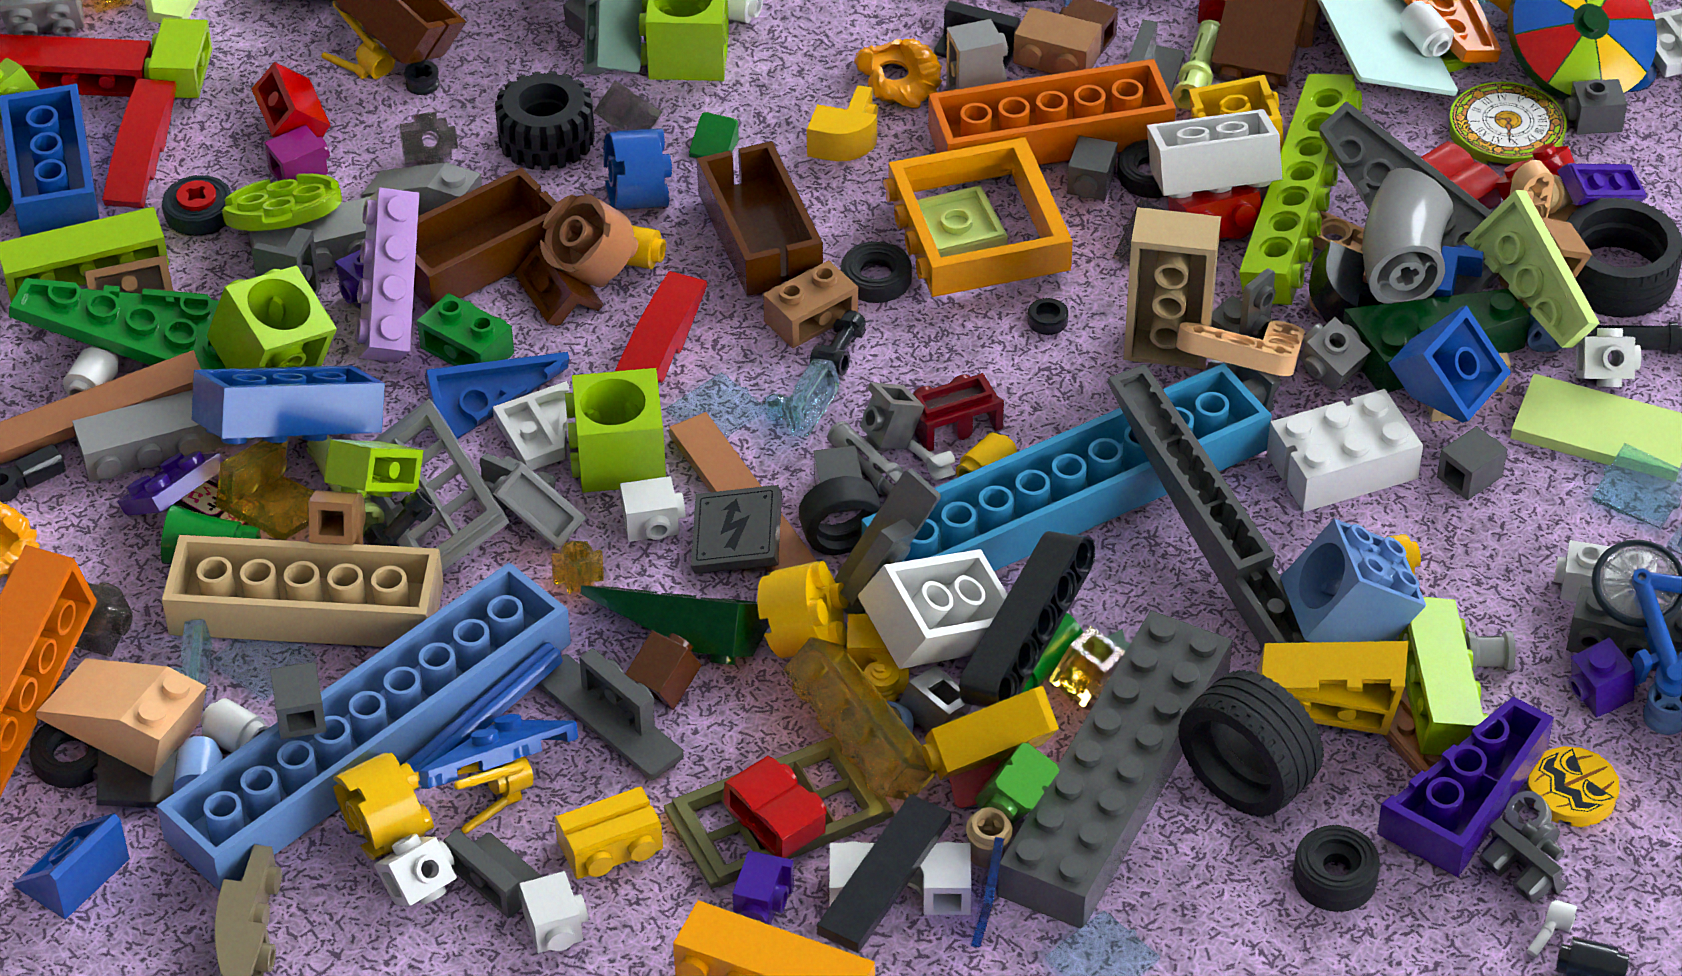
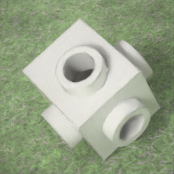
[1576,328,1641,387]
[374,833,457,906]

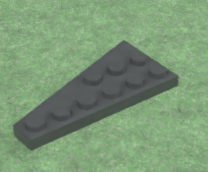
[1319,101,1499,299]

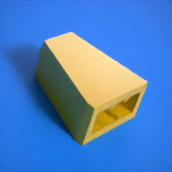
[922,685,1059,781]

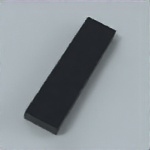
[817,794,951,954]

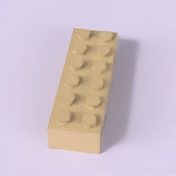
[162,535,444,647]

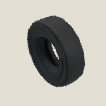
[1117,139,1168,199]
[841,241,912,303]
[29,723,98,788]

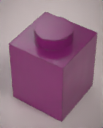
[264,125,330,181]

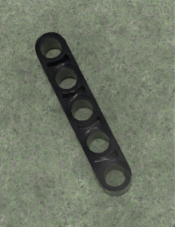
[959,531,1095,708]

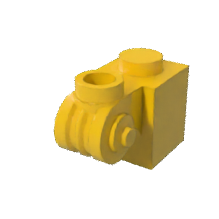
[847,614,909,706]

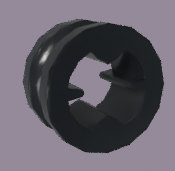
[404,60,440,95]

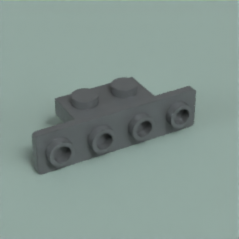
[834,468,941,615]
[537,648,684,780]

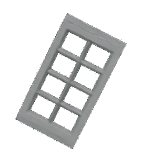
[370,398,510,572]

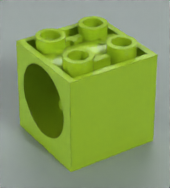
[639,0,729,81]
[207,265,337,369]
[565,368,666,493]

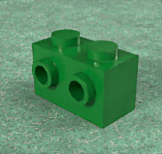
[417,293,514,366]

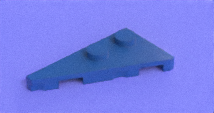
[425,352,570,439]
[418,714,579,789]

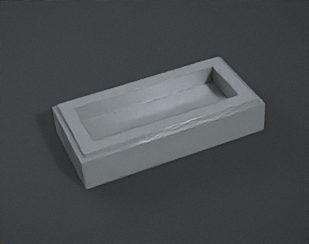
[493,461,586,550]

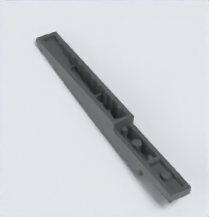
[1107,364,1310,649]

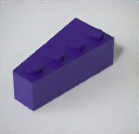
[1377,696,1554,878]

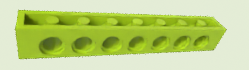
[1239,74,1362,305]

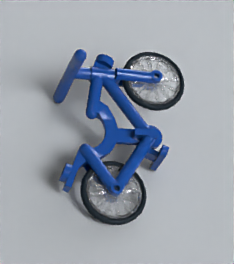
[1591,537,1682,697]

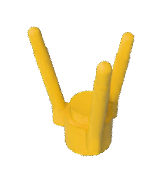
[321,2,395,80]
[415,756,534,834]

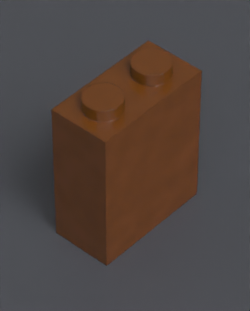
[1211,0,1308,90]

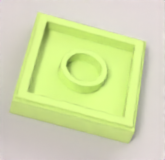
[917,185,1008,257]

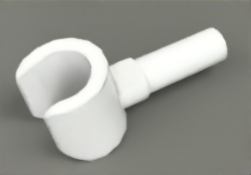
[908,440,956,480]
[1526,900,1577,958]

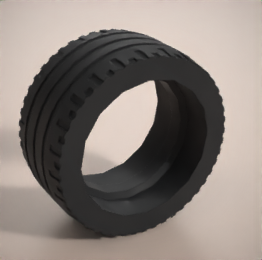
[1566,198,1682,318]
[1178,670,1324,817]

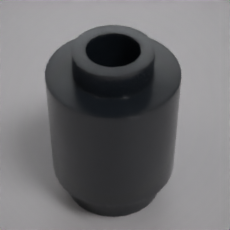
[1555,936,1629,976]

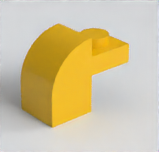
[807,85,878,162]

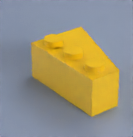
[1257,641,1408,735]

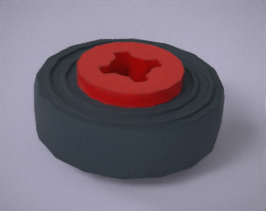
[162,175,231,236]

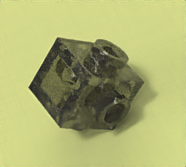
[398,112,458,165]
[75,582,133,657]

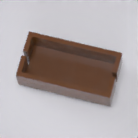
[334,0,467,64]
[697,141,823,296]
[414,167,557,309]

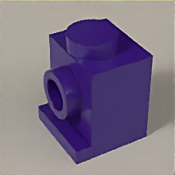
[732,850,794,925]

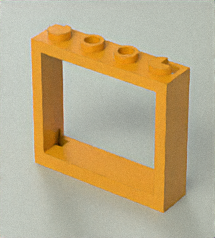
[883,137,1073,297]

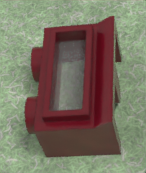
[913,373,1004,451]

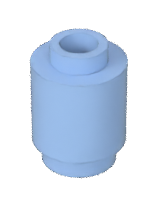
[173,736,223,793]

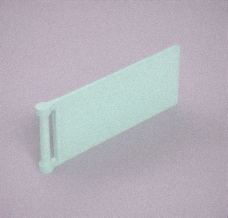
[1317,0,1458,96]

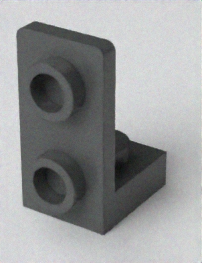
[1211,268,1276,340]

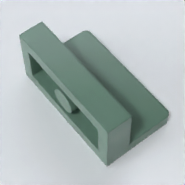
[583,0,642,75]

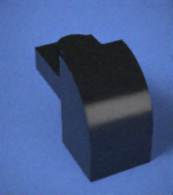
[1309,241,1384,324]

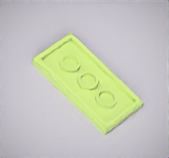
[1510,373,1682,483]

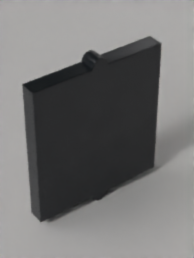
[92,746,179,808]

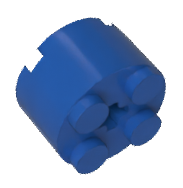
[603,128,672,210]

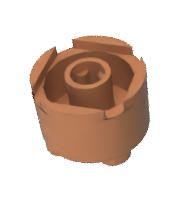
[540,194,638,288]

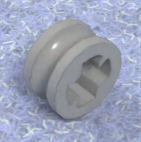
[1506,791,1552,834]

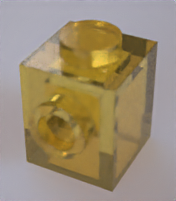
[1049,625,1126,708]

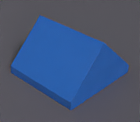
[12,813,130,920]

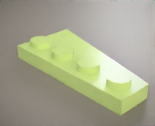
[1464,190,1600,348]

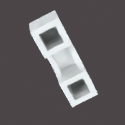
[829,841,971,915]

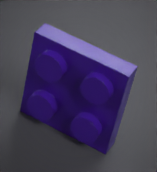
[117,451,227,516]

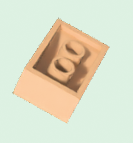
[36,658,207,776]

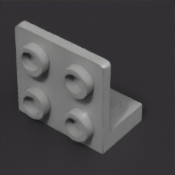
[0,0,84,36]

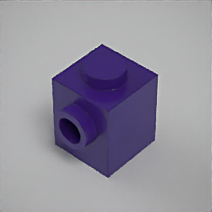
[1568,637,1635,718]

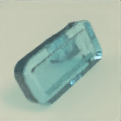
[762,359,839,437]
[173,619,212,706]

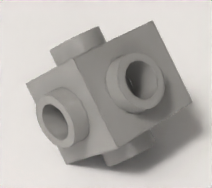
[1299,317,1371,391]

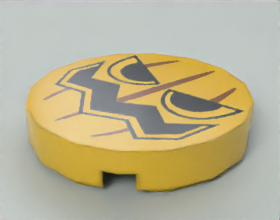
[1527,746,1620,827]

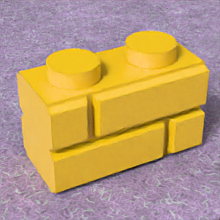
[555,786,663,880]

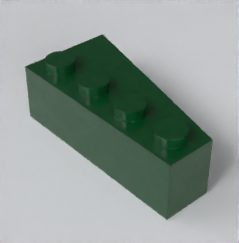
[1343,288,1530,393]

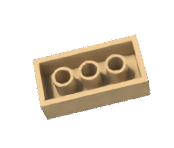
[1123,207,1221,369]

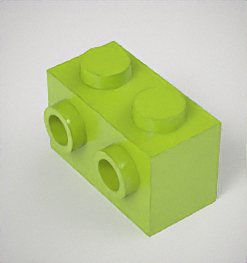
[144,18,213,98]
[324,440,424,498]

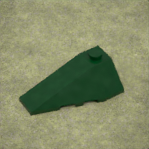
[580,585,769,665]

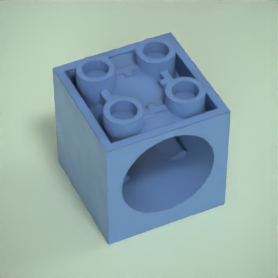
[1280,518,1426,642]

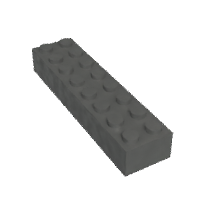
[998,610,1233,930]

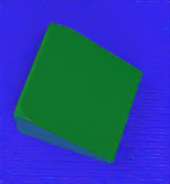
[689,112,739,158]

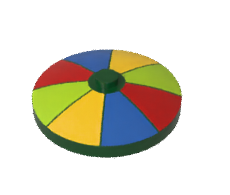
[1507,0,1657,100]

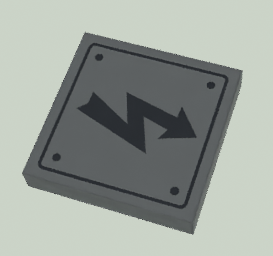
[691,485,782,574]

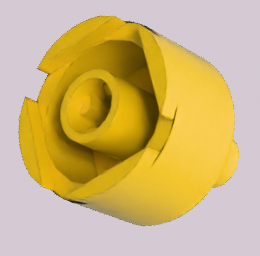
[757,561,849,659]
[333,752,434,860]

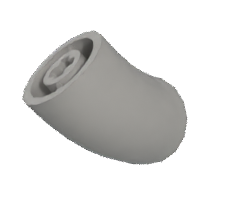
[1362,168,1454,304]

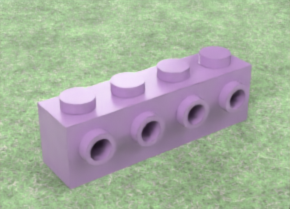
[355,187,419,362]

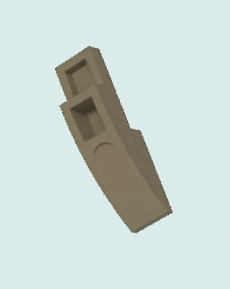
[215,845,282,976]

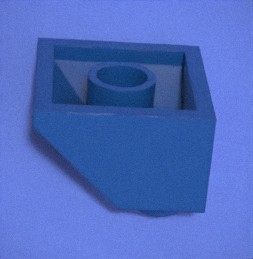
[1388,305,1512,423]

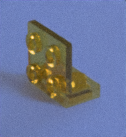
[215,439,315,540]

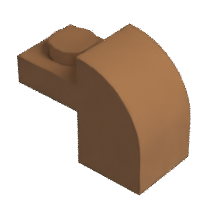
[309,490,366,545]

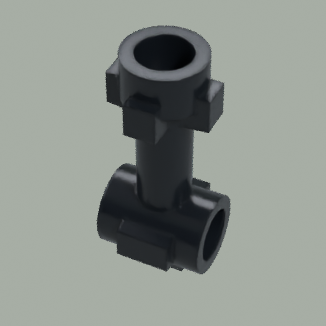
[810,310,866,375]
[364,489,435,546]

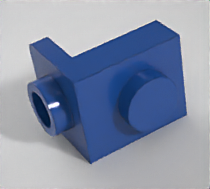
[1434,245,1484,297]

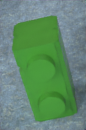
[974,743,1060,825]

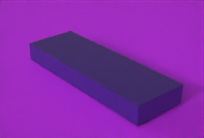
[1557,163,1647,205]

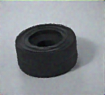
[1293,825,1380,912]

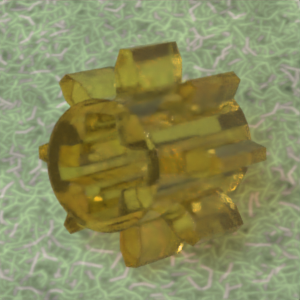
[551,541,604,594]

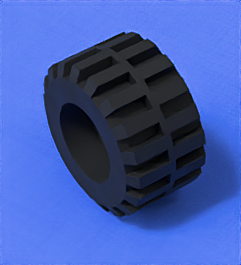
[495,71,595,170]

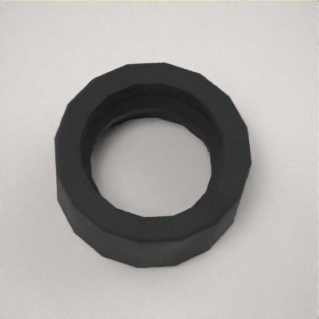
[799,476,881,556]

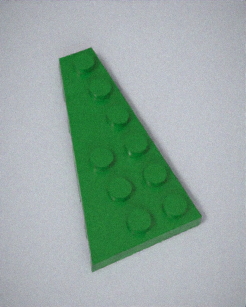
[9,278,226,370]

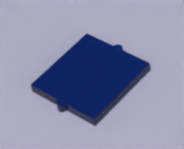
[971,837,1004,948]

